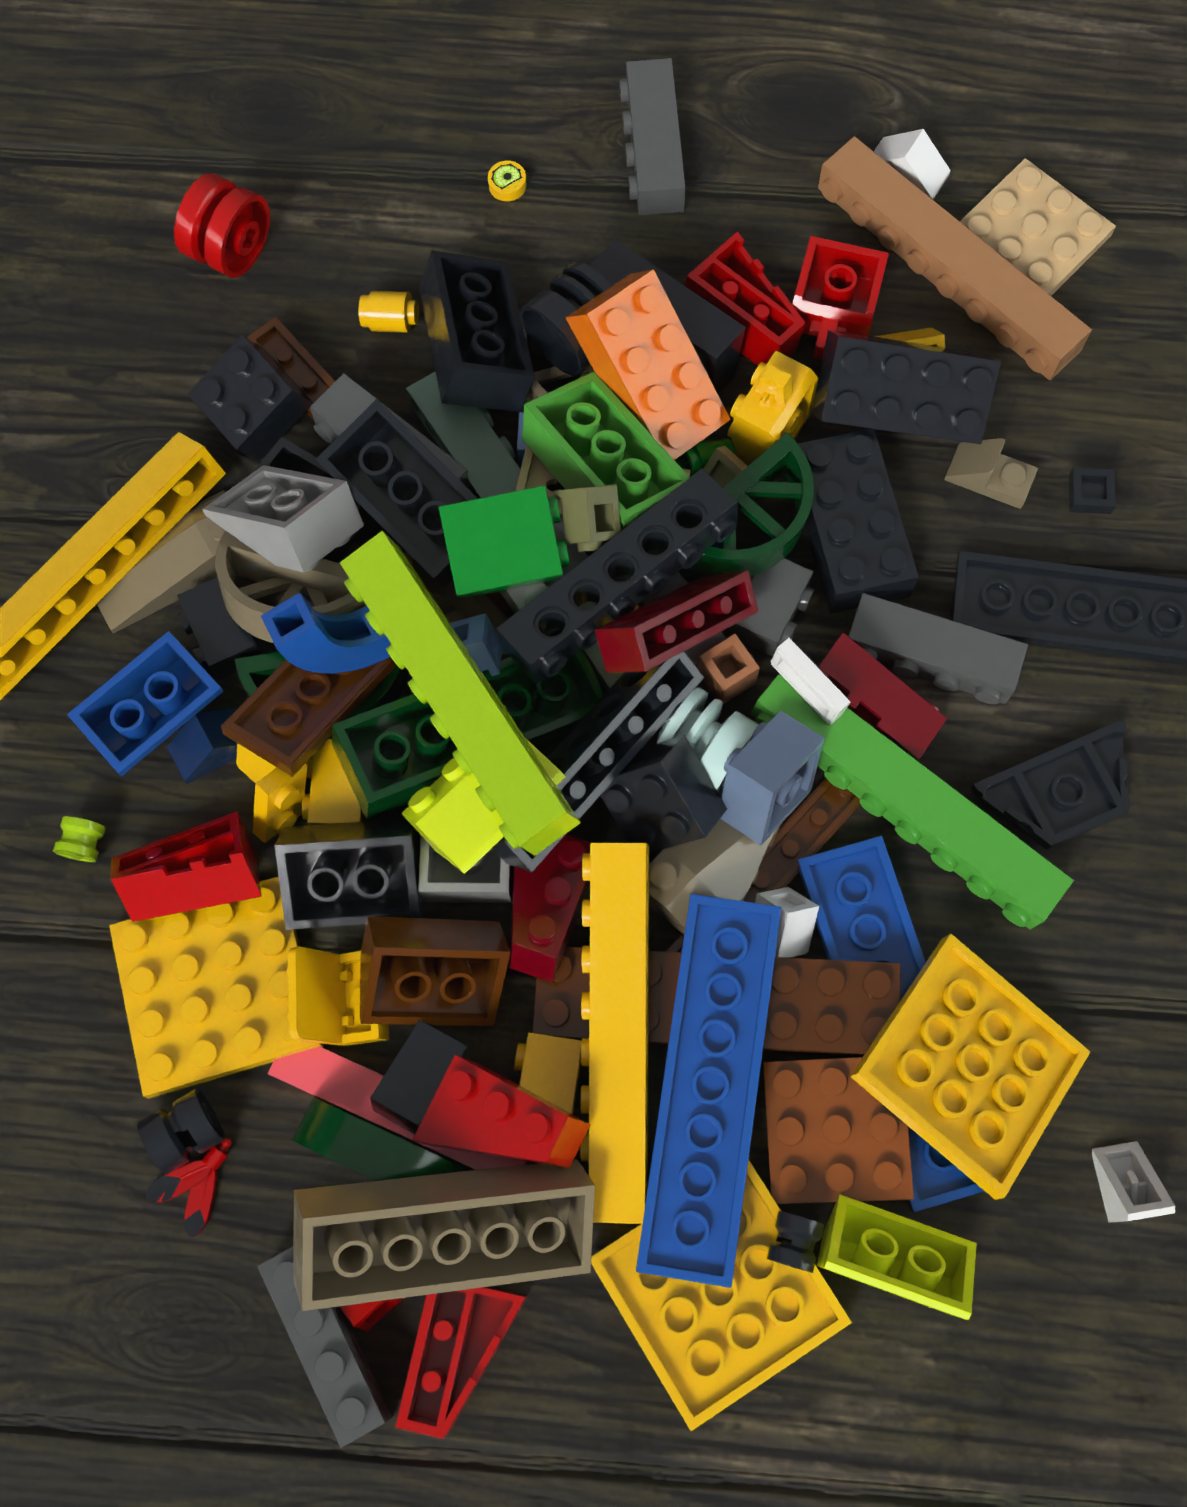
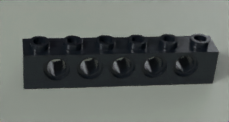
[496,469,738,684]
[492,652,704,873]

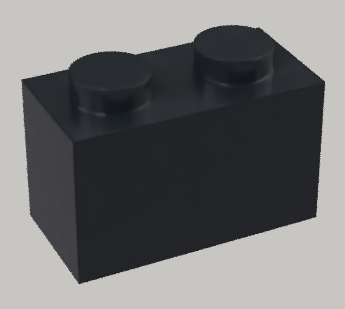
[177,577,262,680]
[370,1020,467,1135]

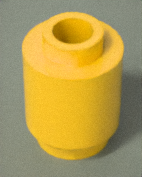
[358,291,419,333]

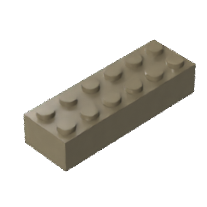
[293,1159,595,1311]

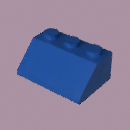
[67,631,223,777]

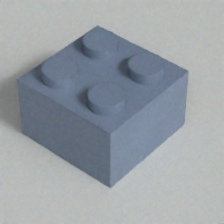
[719,710,825,846]

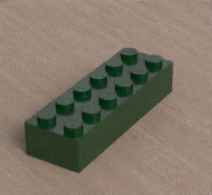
[332,649,605,820]

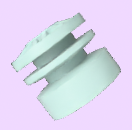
[657,687,759,794]

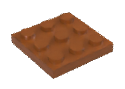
[763,1057,914,1204]

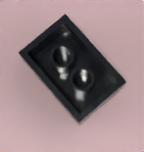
[274,819,424,930]

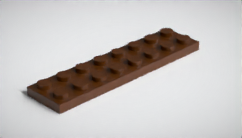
[532,947,900,1056]

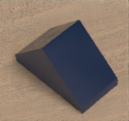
[167,707,239,784]

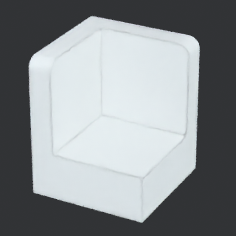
[755,887,819,958]

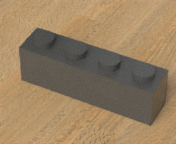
[619,58,685,215]
[310,373,470,489]
[848,593,1028,704]
[257,1247,393,1448]

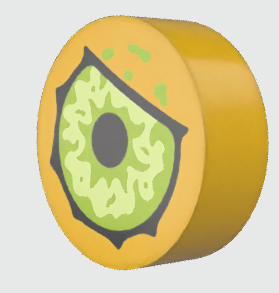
[488,161,527,202]

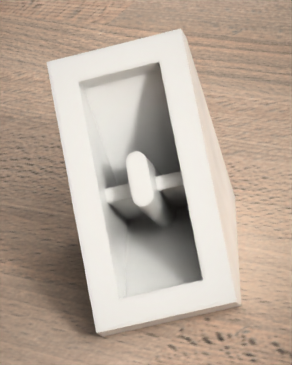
[874,129,951,200]
[1092,1141,1175,1222]

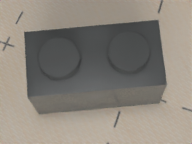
[728,559,815,657]

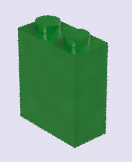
[439,486,570,600]

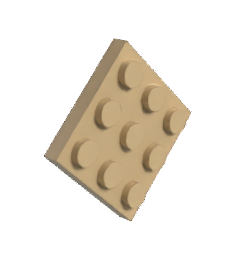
[960,158,1116,296]

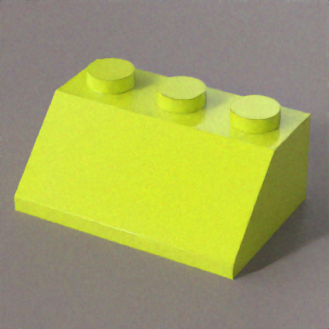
[401,739,565,874]
[817,1194,977,1320]

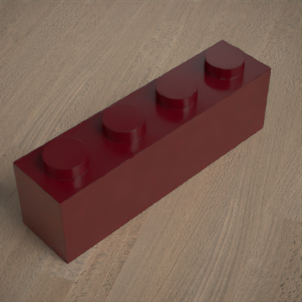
[595,570,758,673]

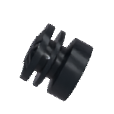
[519,261,612,376]

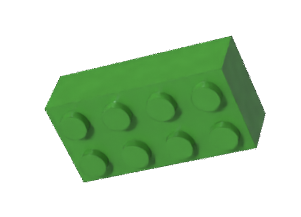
[522,372,690,531]

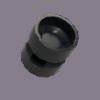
[137,1088,225,1174]

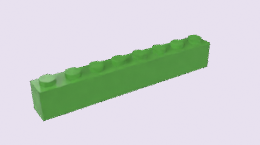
[750,673,1074,930]

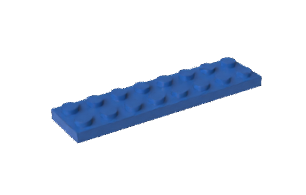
[797,836,984,1213]
[636,894,782,1288]

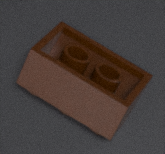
[360,916,510,1026]

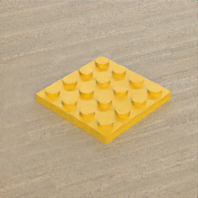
[109,876,323,1099]
[850,934,1090,1200]
[591,1159,852,1431]

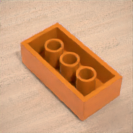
[565,269,731,460]

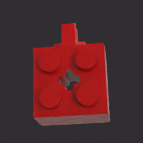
[792,236,889,360]

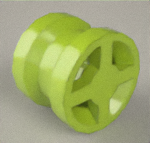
[53,816,106,862]

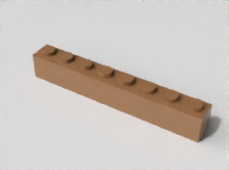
[818,136,1092,380]

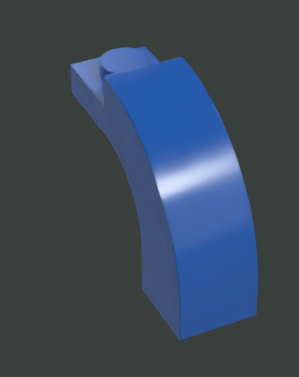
[261,593,391,674]

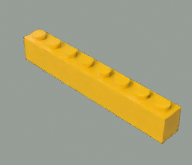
[0,432,226,700]
[580,843,649,1224]

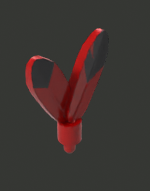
[146,1138,232,1237]

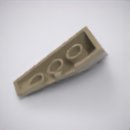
[97,490,227,634]
[649,819,781,934]

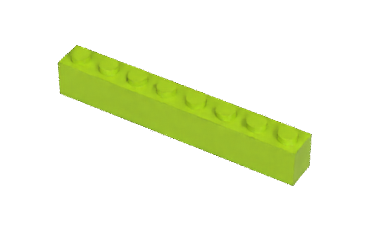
[340,531,581,856]

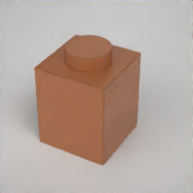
[698,634,760,705]

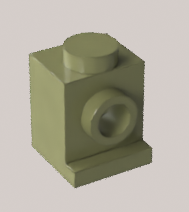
[554,485,621,552]

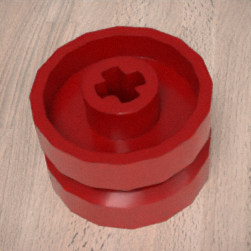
[174,173,270,279]

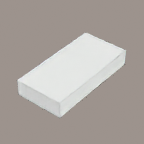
[771,638,851,725]

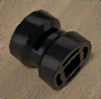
[766,1211,825,1273]

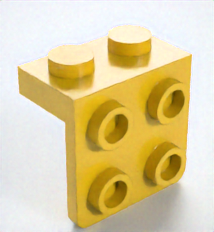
[236,743,308,843]
[286,946,389,1046]

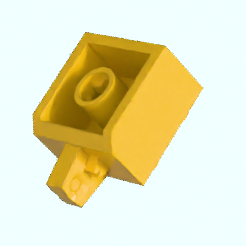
[727,351,818,465]

